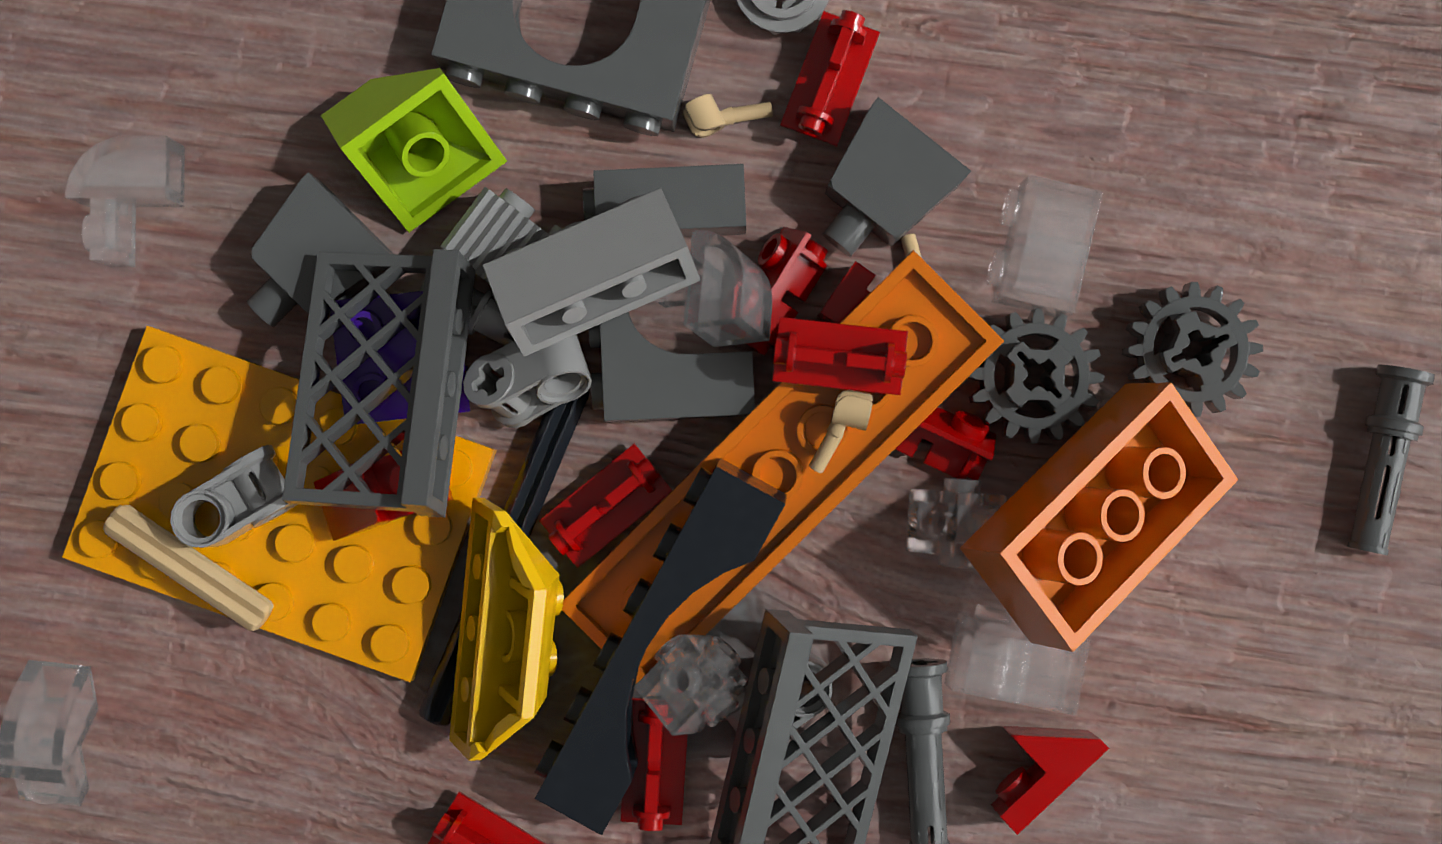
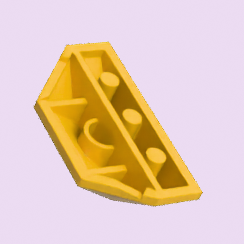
[449,498,564,761]

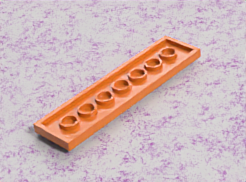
[562,250,1004,693]

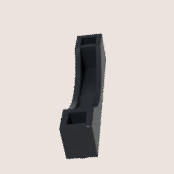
[534,458,787,835]

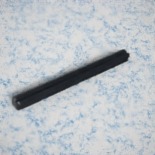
[419,391,589,727]

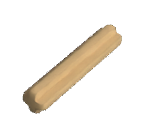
[103,505,274,631]

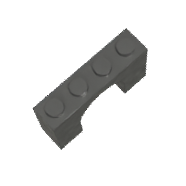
[431,0,711,136]
[583,164,755,423]

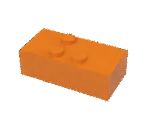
[960,382,1238,652]

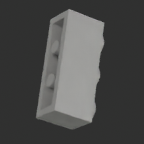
[483,188,701,357]

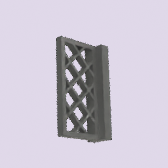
[282,249,476,518]
[710,609,918,844]

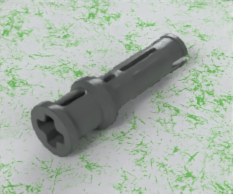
[1347,364,1435,555]
[895,658,951,844]

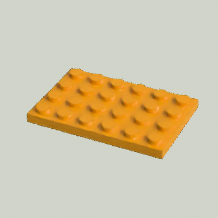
[62,326,497,682]

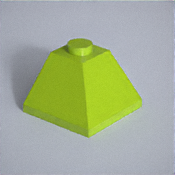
[321,68,507,233]

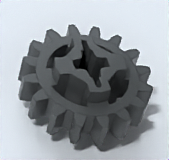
[1122,282,1263,417]
[967,308,1104,444]

